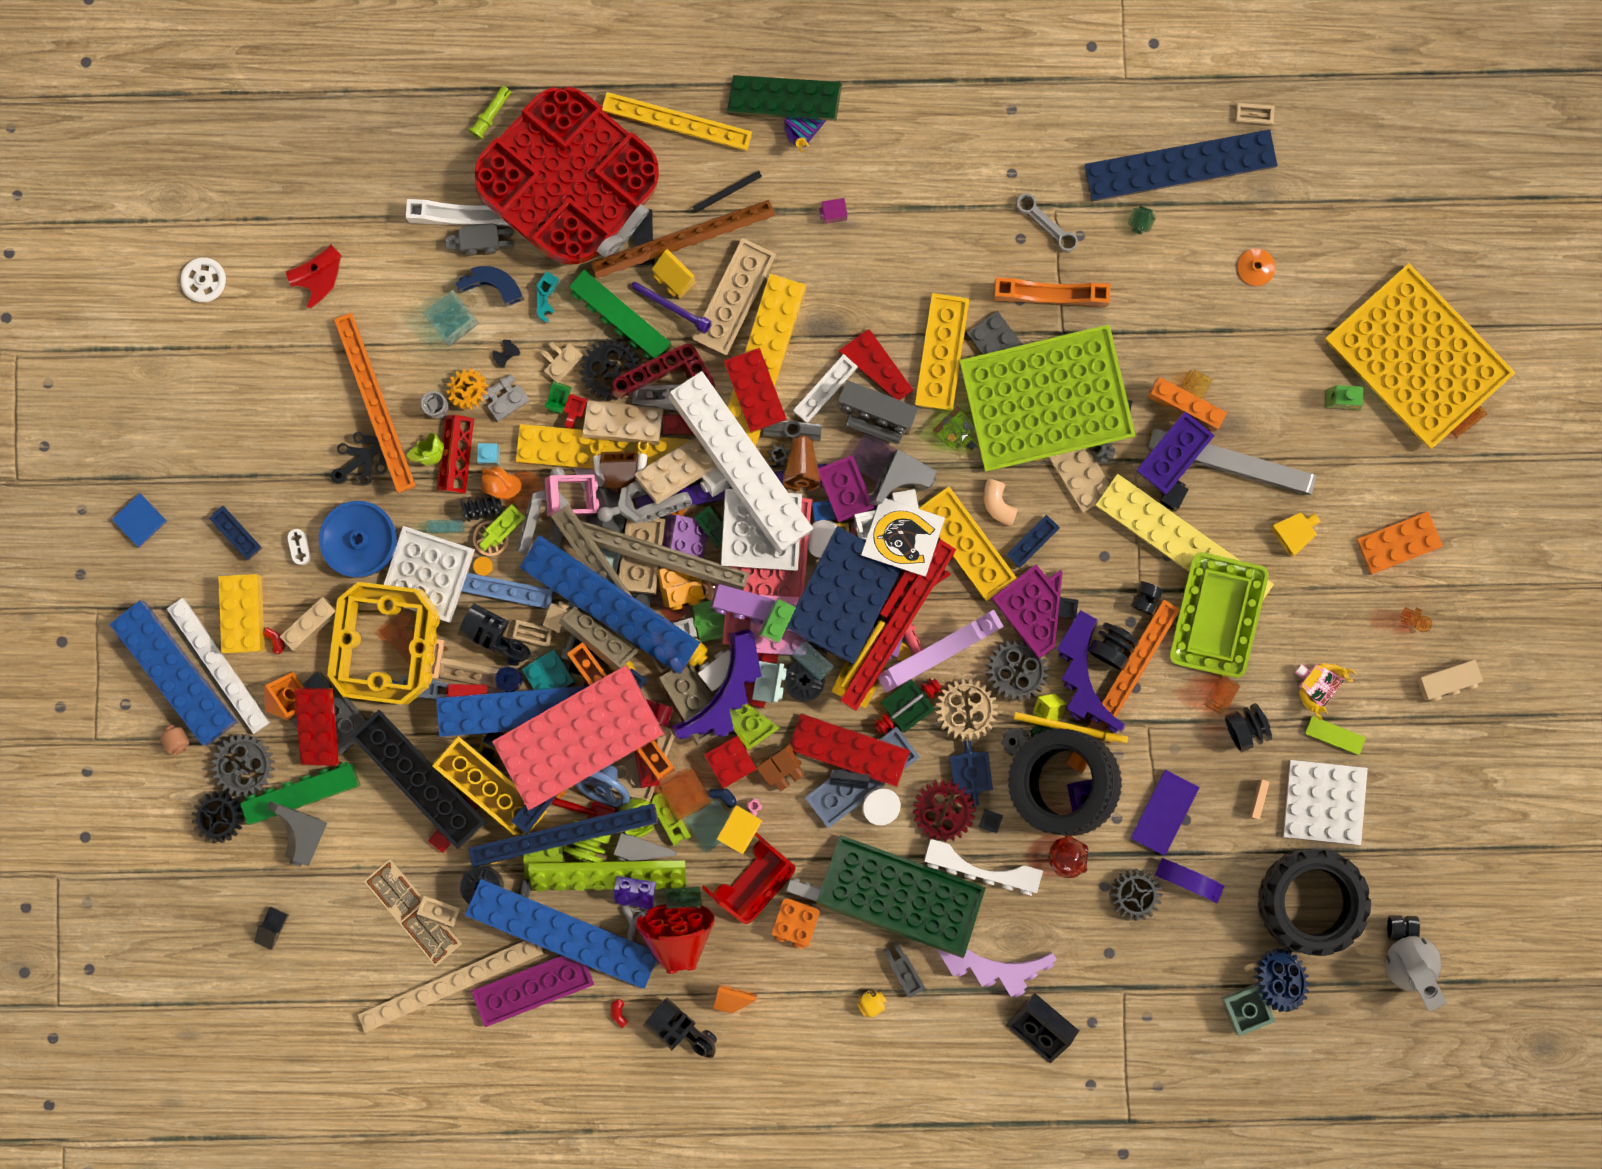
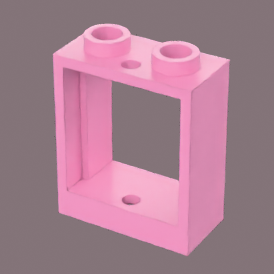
[545,475,599,517]

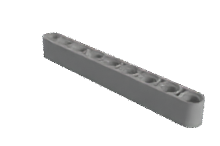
[1148,429,1317,495]

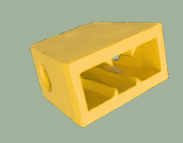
[1270,513,1320,557]

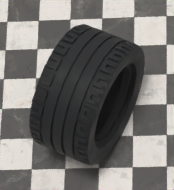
[1008,728,1122,836]

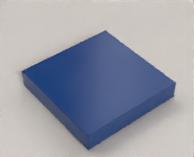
[112,493,167,547]

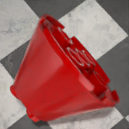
[636,902,715,974]

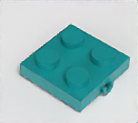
[522,649,575,690]

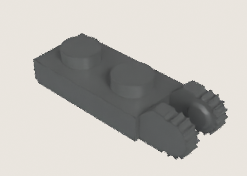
[883,942,926,998]

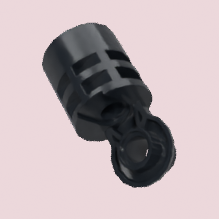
[458,603,531,666]
[643,997,717,1058]

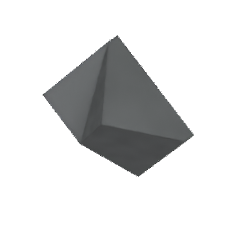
[585,486,634,533]

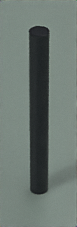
[693,170,762,213]

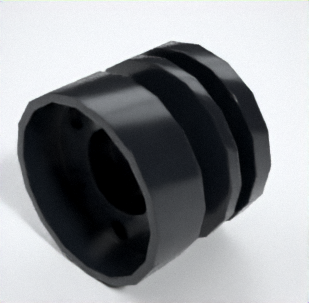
[1088,622,1139,671]
[785,660,825,702]
[1225,703,1272,753]
[460,866,504,904]

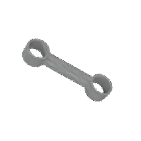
[1016,193,1078,253]

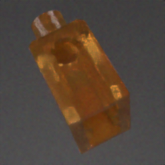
[1203,674,1240,714]

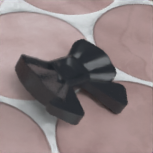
[492,340,521,368]

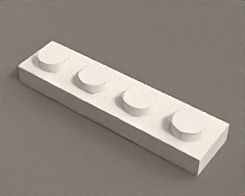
[793,354,858,423]

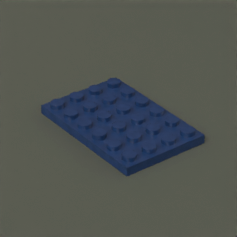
[786,526,901,665]

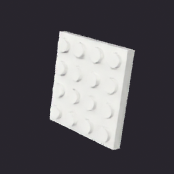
[721,489,802,571]
[384,526,475,623]
[1283,760,1368,845]

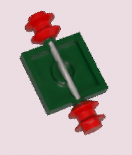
[874,677,942,734]

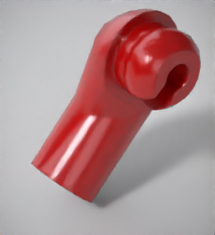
[263,627,285,655]
[610,999,628,1029]

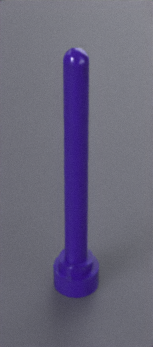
[631,282,712,334]

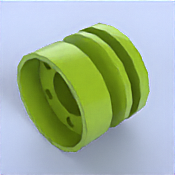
[563,819,611,862]

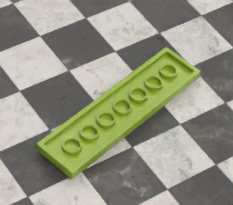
[528,860,687,892]

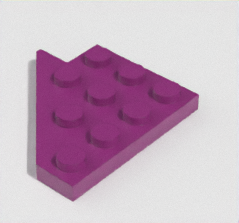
[991,564,1063,660]

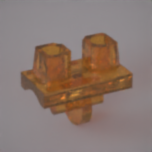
[1400,607,1432,634]

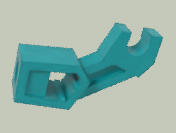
[536,271,560,324]

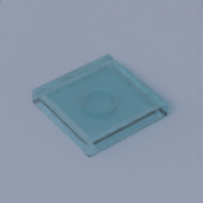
[686,799,729,852]

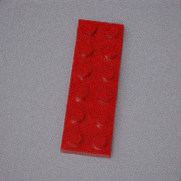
[790,713,910,788]

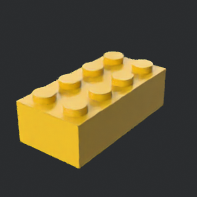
[218,574,265,655]

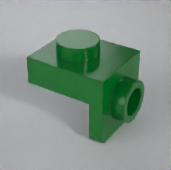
[544,381,572,413]

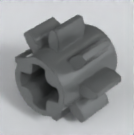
[1091,442,1115,463]
[767,444,790,467]

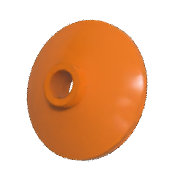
[1237,249,1275,286]

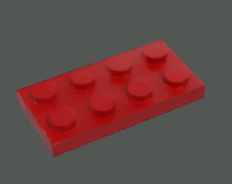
[724,348,787,433]
[294,688,339,766]

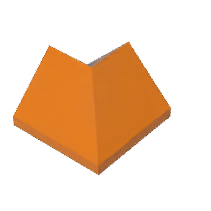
[263,672,304,720]
[713,985,757,1014]

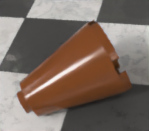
[782,436,821,491]

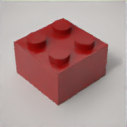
[704,736,757,789]

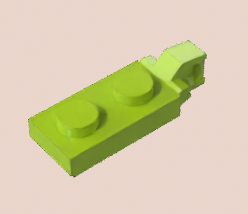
[479,504,525,552]

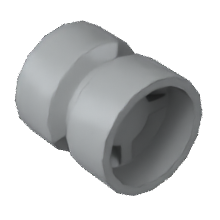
[421,391,449,419]

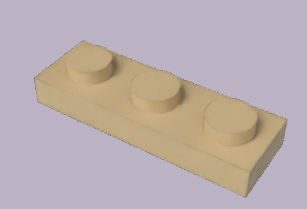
[439,658,499,688]

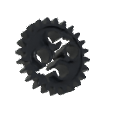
[579,339,641,401]

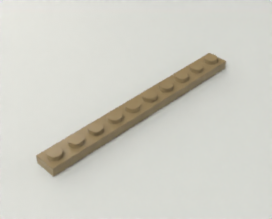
[551,505,670,674]
[560,520,749,591]

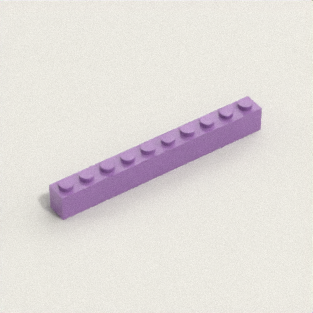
[710,584,903,660]

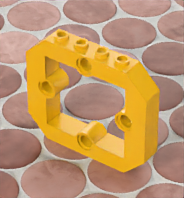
[327,582,440,705]

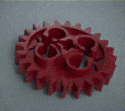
[913,779,976,842]

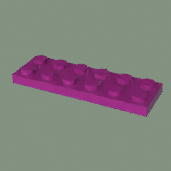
[471,956,595,1027]

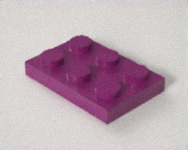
[818,455,874,523]

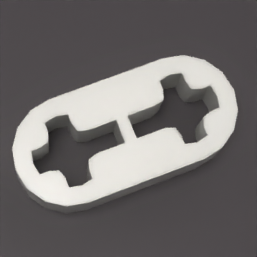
[288,529,311,565]

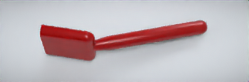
[551,798,617,819]

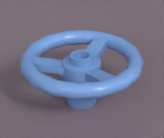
[576,765,630,807]

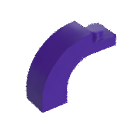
[1155,858,1225,903]

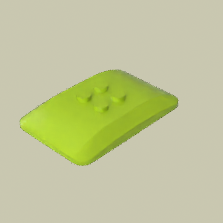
[1170,552,1269,678]

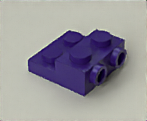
[614,876,656,909]

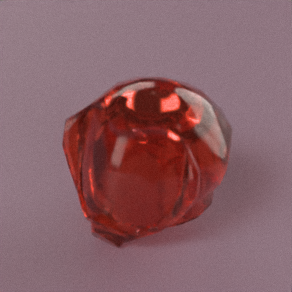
[1048,836,1089,878]

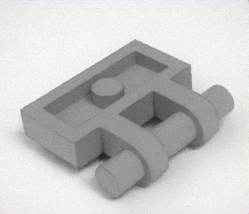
[482,374,530,422]

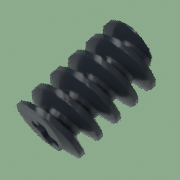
[460,494,502,522]

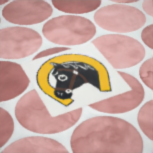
[862,498,945,576]

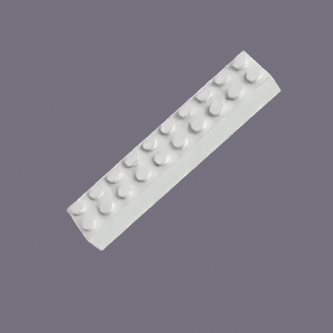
[668,371,813,554]

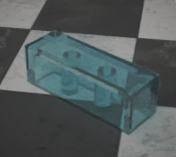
[427,519,465,533]

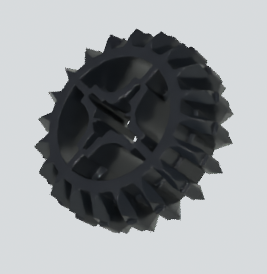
[192,791,245,843]

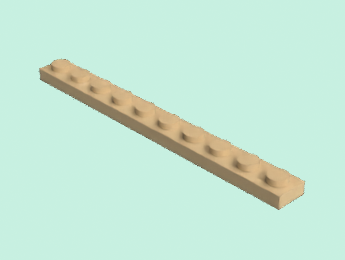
[358,940,544,1033]

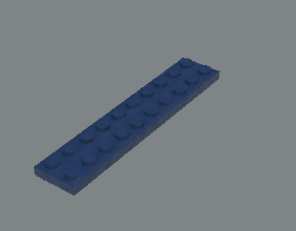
[1084,129,1278,202]

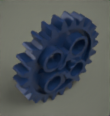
[1253,948,1310,1012]

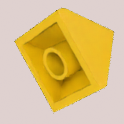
[717,805,763,854]

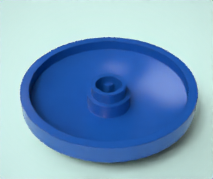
[319,501,397,578]

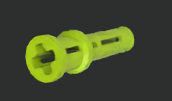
[468,85,512,140]

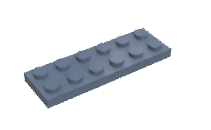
[805,727,920,828]

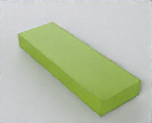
[1304,716,1366,755]

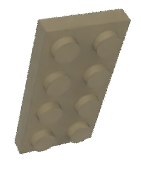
[559,605,641,671]
[657,663,714,746]

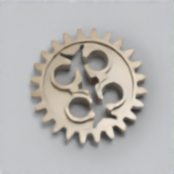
[936,679,998,741]

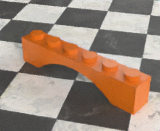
[993,277,1111,307]

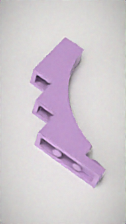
[878,610,1004,693]

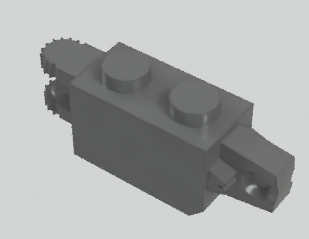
[446,224,514,256]

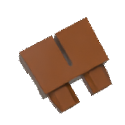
[756,743,804,792]

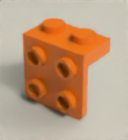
[772,898,820,949]

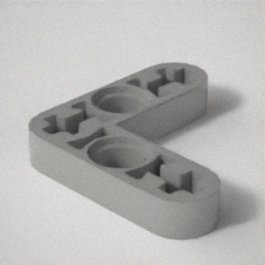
[597,204,649,258]

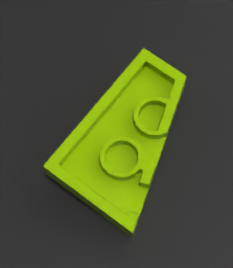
[730,704,780,751]

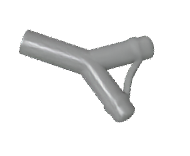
[622,905,648,942]

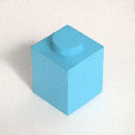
[477,443,500,466]

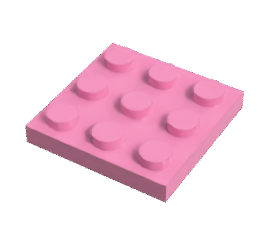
[749,595,807,656]

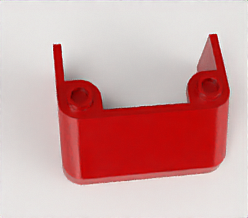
[701,832,795,924]

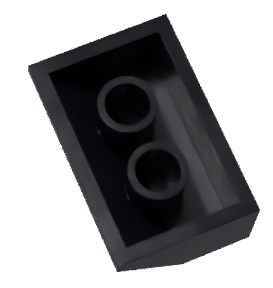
[1006,993,1080,1063]

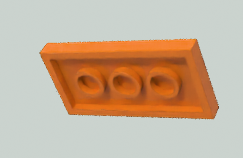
[1356,511,1443,575]

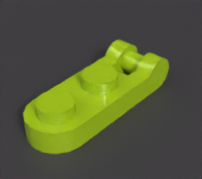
[652,793,691,846]

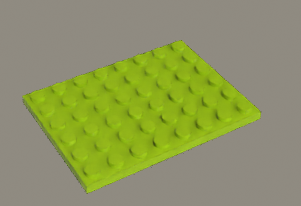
[960,324,1136,472]

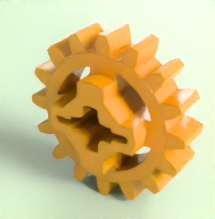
[446,368,488,410]

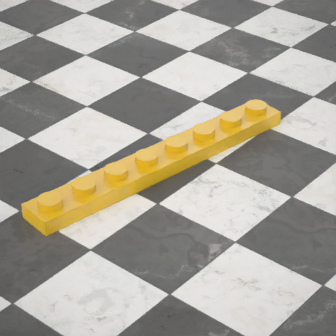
[602,92,752,151]

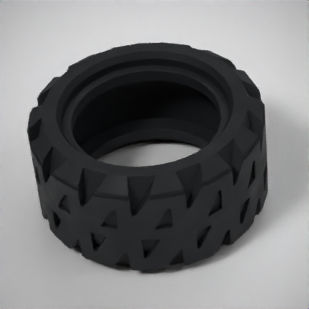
[1258,849,1371,956]

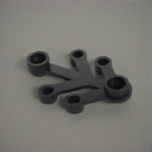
[331,432,387,486]

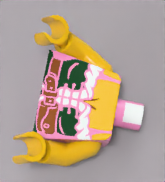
[1294,663,1357,720]

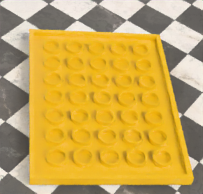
[1325,263,1515,450]

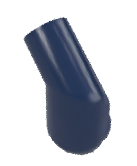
[710,789,737,808]

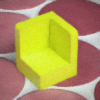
[1033,693,1067,721]

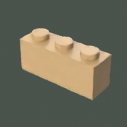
[280,597,336,652]
[1417,660,1483,702]

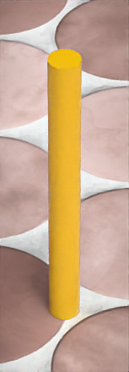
[840,621,886,690]

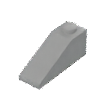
[632,385,680,411]
[614,832,677,862]

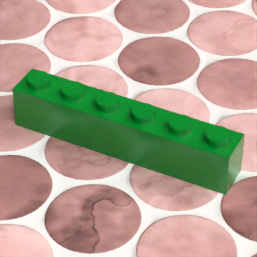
[569,270,672,361]
[240,762,361,825]

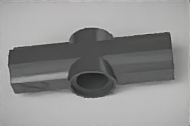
[763,420,822,441]

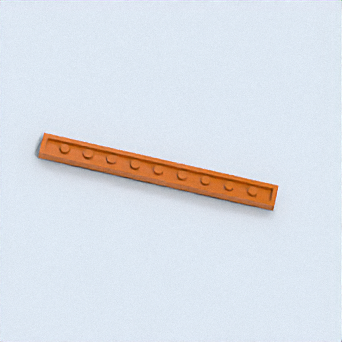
[334,312,416,494]
[1065,600,1180,774]

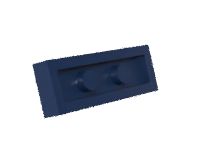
[209,506,263,561]
[1006,514,1060,569]

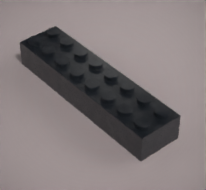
[351,710,487,849]

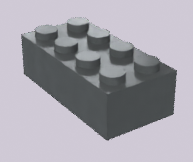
[838,380,918,436]

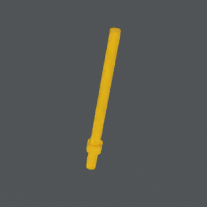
[1013,712,1128,744]

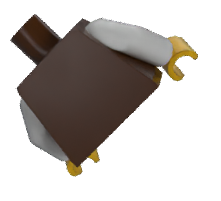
[590,441,650,494]

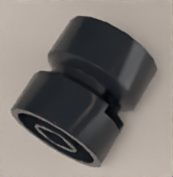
[1130,581,1164,615]
[1387,915,1420,941]

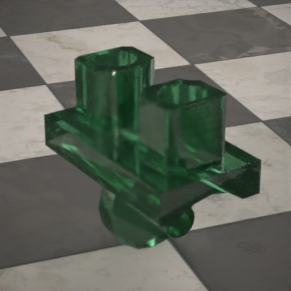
[665,886,702,909]

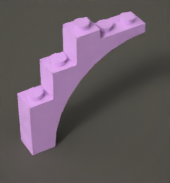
[937,949,1057,998]

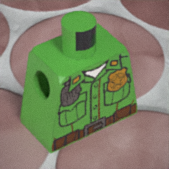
[1325,385,1363,411]

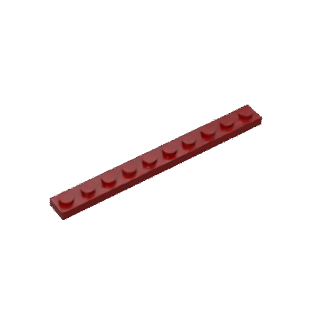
[839,539,957,711]

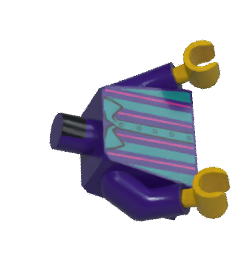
[784,118,827,153]

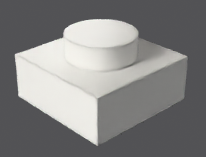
[673,618,697,638]

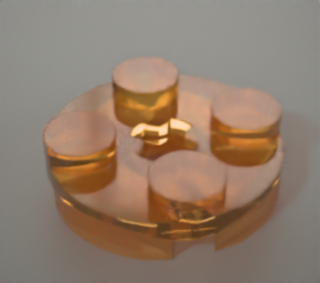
[509,470,545,509]

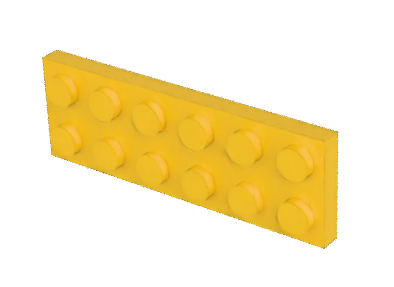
[915,293,970,411]
[919,487,1017,601]

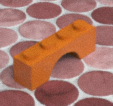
[1146,377,1227,432]

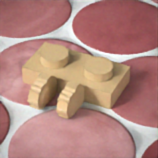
[541,342,584,383]

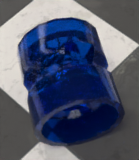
[495,666,523,692]

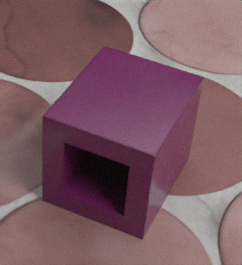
[819,198,848,224]

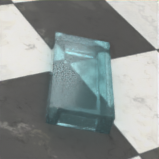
[792,641,834,681]

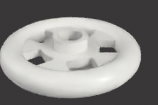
[180,258,226,302]

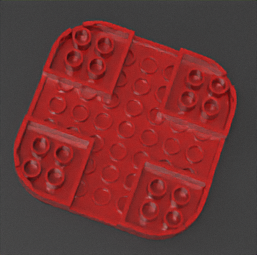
[475,86,659,264]

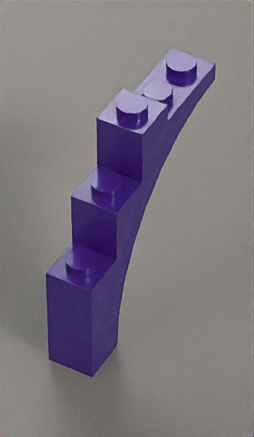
[1057,610,1126,734]
[671,629,762,739]

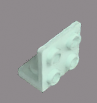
[752,661,787,703]

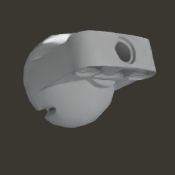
[1384,936,1447,1012]

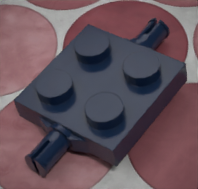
[949,740,993,806]

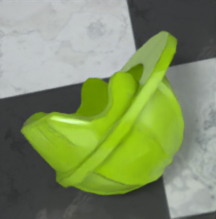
[407,433,444,466]

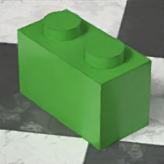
[758,599,796,644]

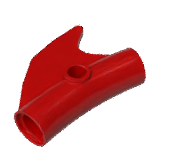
[286,244,343,309]

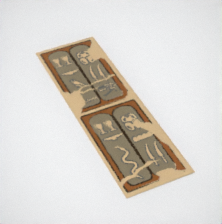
[363,859,462,967]

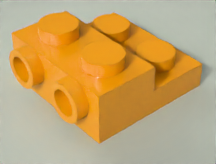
[657,567,705,610]

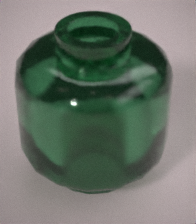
[1128,205,1156,235]

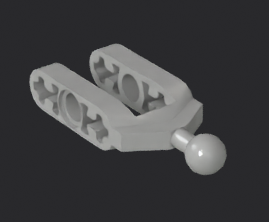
[516,467,570,554]
[598,481,692,524]

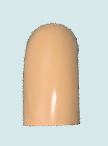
[983,479,1018,527]

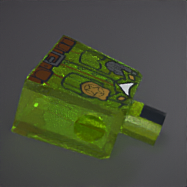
[931,405,978,452]

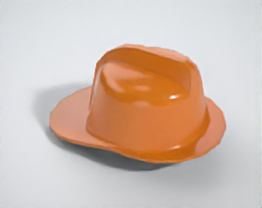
[481,466,521,499]

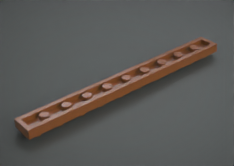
[590,200,775,278]

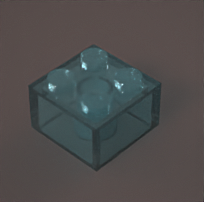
[423,290,479,347]

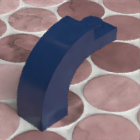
[456,266,524,307]

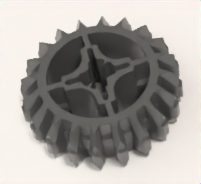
[1110,868,1163,921]

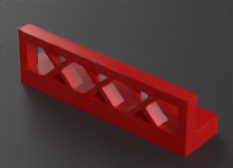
[436,415,474,494]

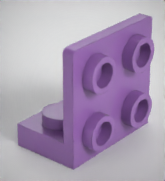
[663,515,707,559]

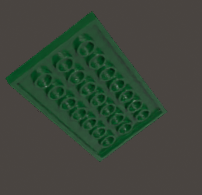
[816,835,986,958]

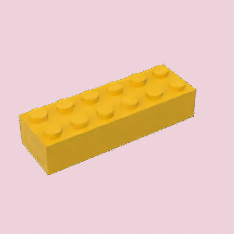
[432,735,547,836]

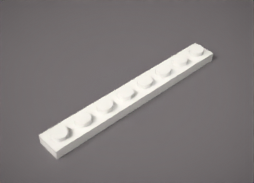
[167,598,271,734]

